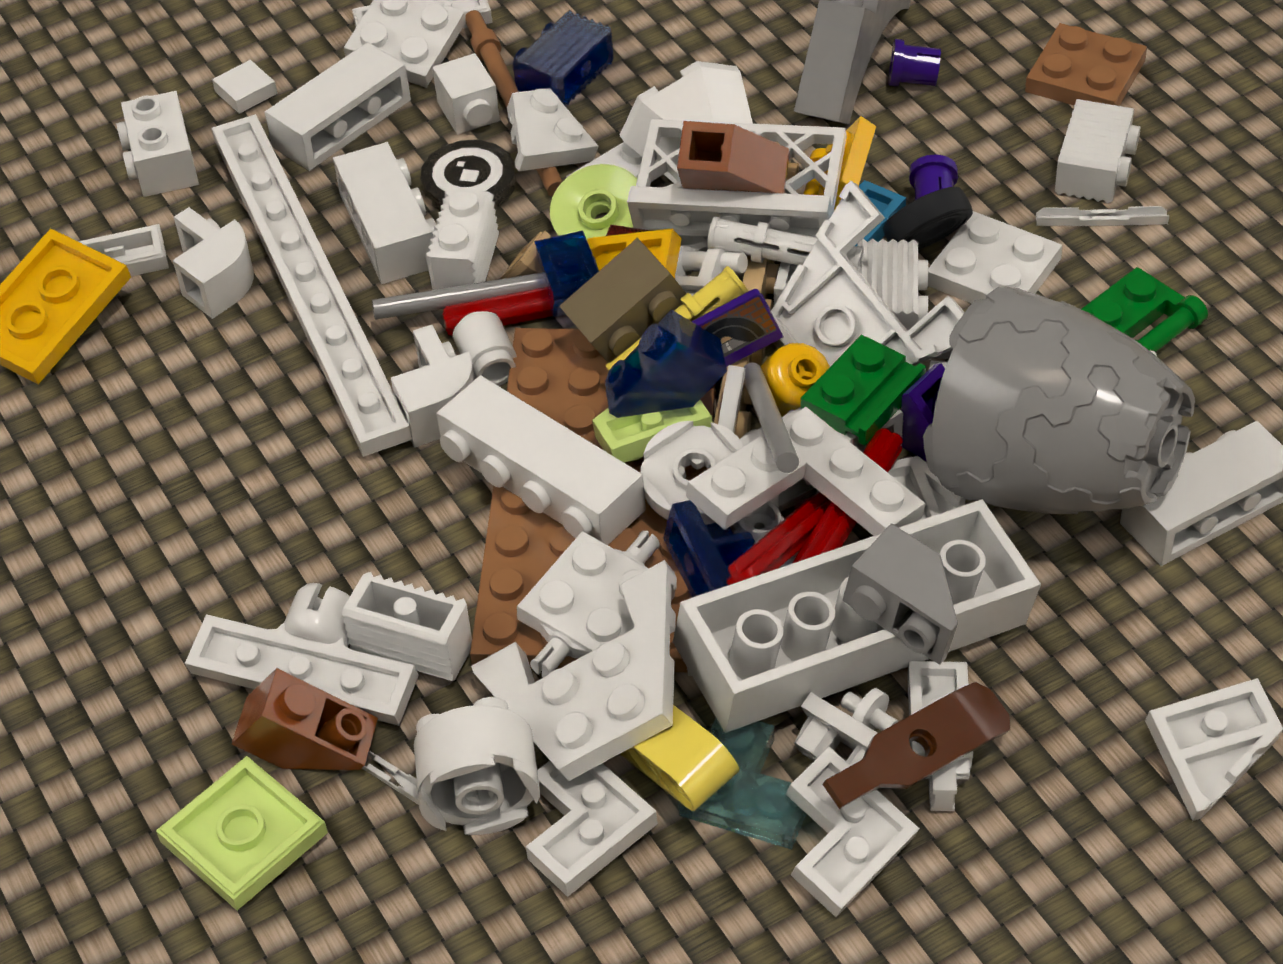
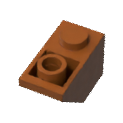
[677,121,790,193]
[231,668,378,770]

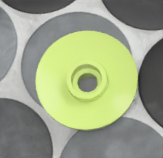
[550,164,637,251]

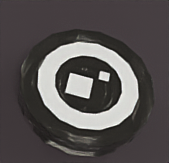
[420,140,516,211]

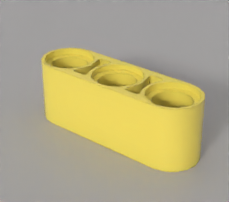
[620,705,740,811]

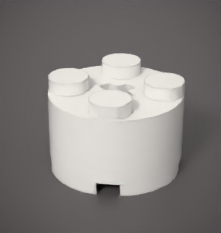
[414,697,540,835]

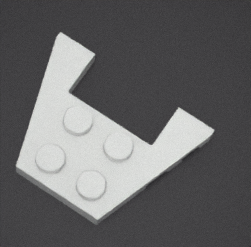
[771,181,965,367]
[471,560,677,781]

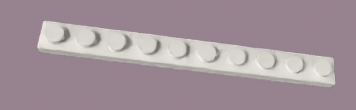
[211,114,412,457]

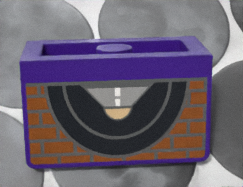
[664,289,784,386]

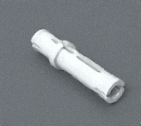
[707,217,864,273]

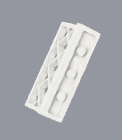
[627,119,847,238]

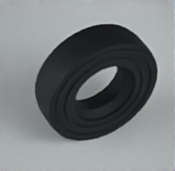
[883,187,973,250]

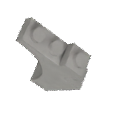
[794,0,911,124]

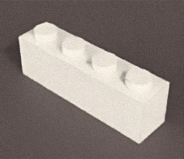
[436,375,646,545]

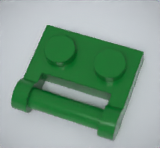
[1081,267,1208,353]

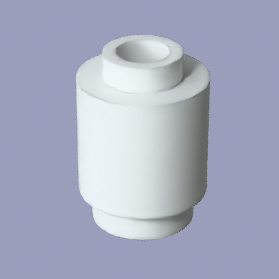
[453,311,517,386]

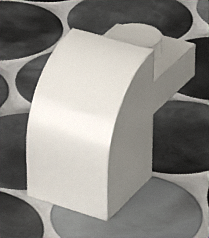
[173,207,254,319]
[391,324,475,448]

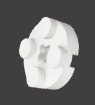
[640,421,744,531]

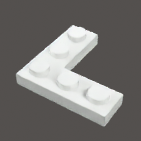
[686,407,926,536]

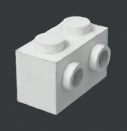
[116,91,199,197]

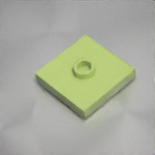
[156,756,328,911]

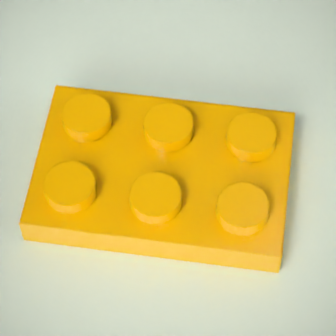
[0,228,131,385]

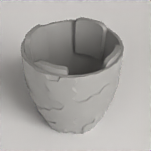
[923,287,1195,514]

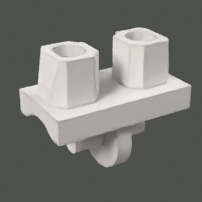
[794,688,899,766]

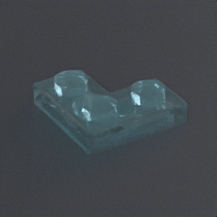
[678,718,806,850]

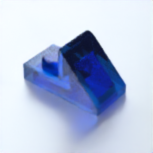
[534,231,599,317]

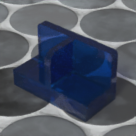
[663,500,755,598]

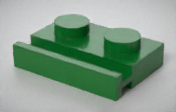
[800,334,926,446]

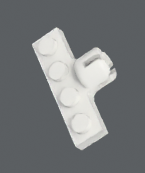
[185,583,419,726]

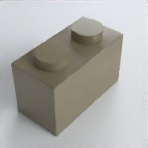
[559,237,686,363]

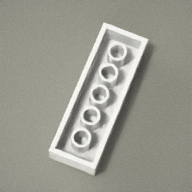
[673,499,1041,733]

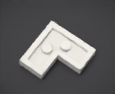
[786,746,920,917]
[526,761,658,897]

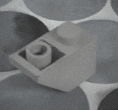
[842,523,958,665]

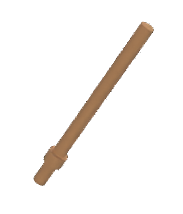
[465,10,563,197]

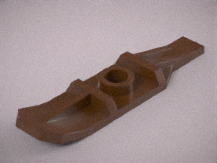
[822,682,1010,809]

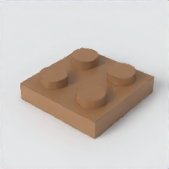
[1025,23,1147,106]

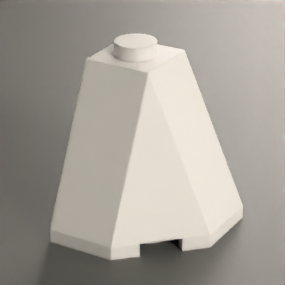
[620,61,753,184]

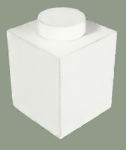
[432,53,500,135]

